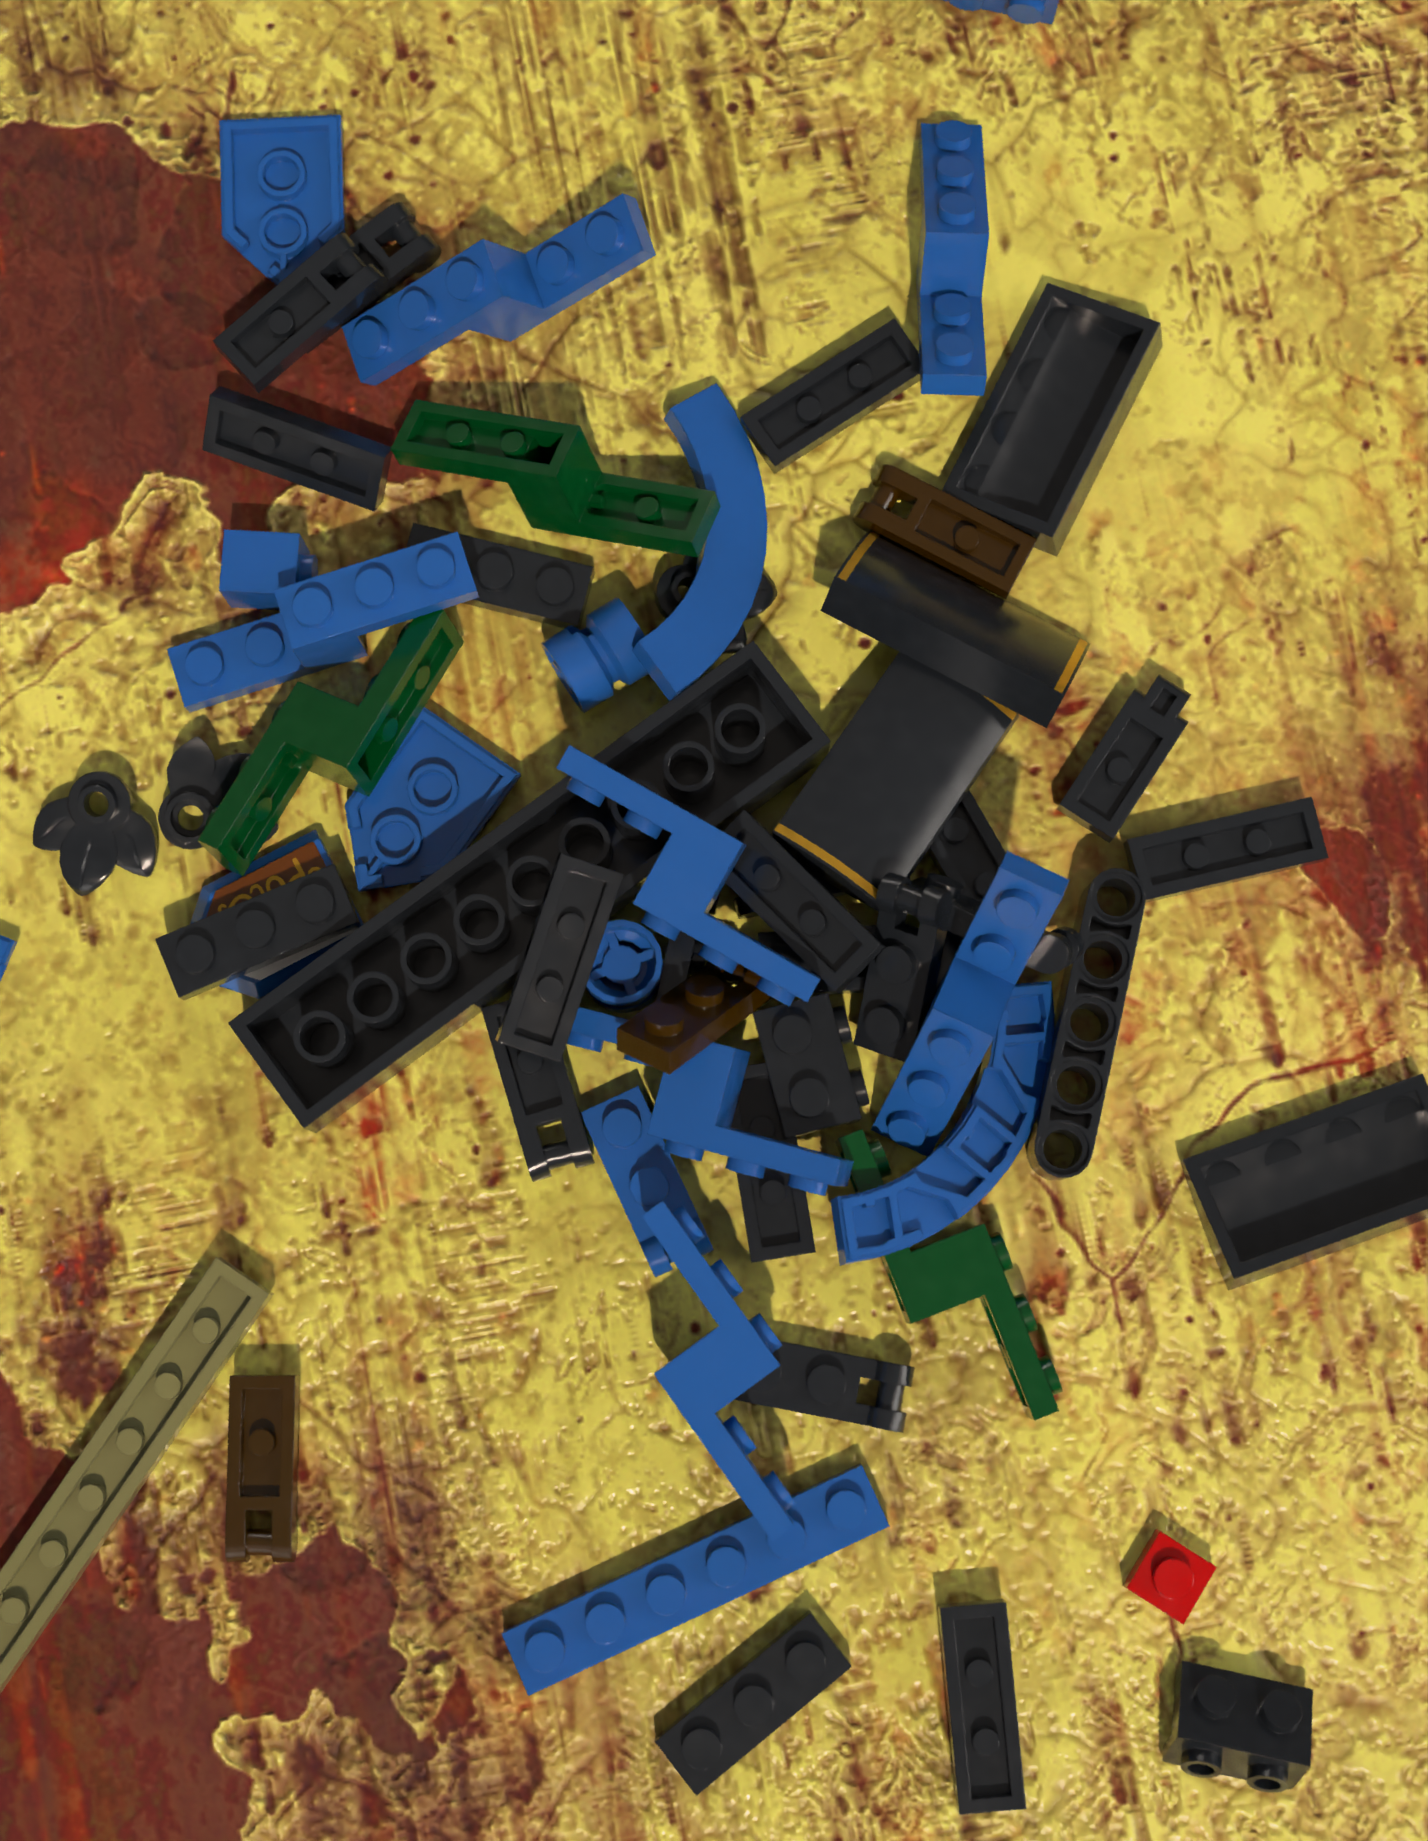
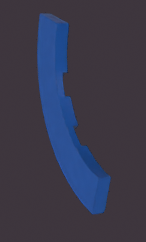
[632,383,768,701]
[830,981,1055,1266]

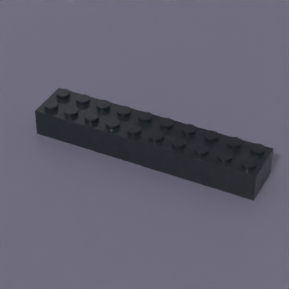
[228,641,831,1133]

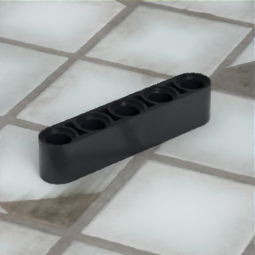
[1027,868,1146,1181]

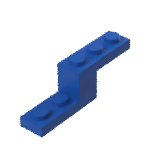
[916,120,989,396]
[342,193,656,386]
[167,531,479,712]
[556,745,821,1006]
[871,851,1069,1156]
[567,1007,854,1196]
[641,1201,796,1542]

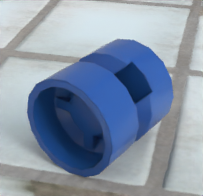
[541,597,649,713]
[586,919,664,1014]

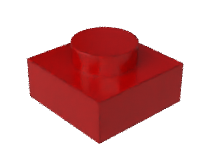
[1123,1529,1217,1625]

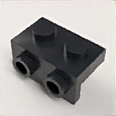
[752,993,869,1140]
[1162,1660,1313,1793]

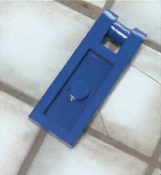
[580,1086,714,1278]

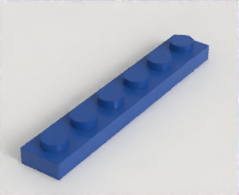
[502,1463,889,1696]

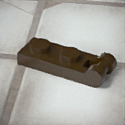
[852,464,1037,599]
[617,961,772,1075]
[225,1375,300,1562]

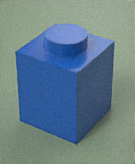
[219,529,318,610]

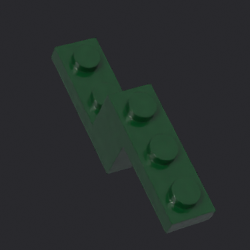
[391,399,721,557]
[198,609,464,876]
[835,1129,1062,1421]

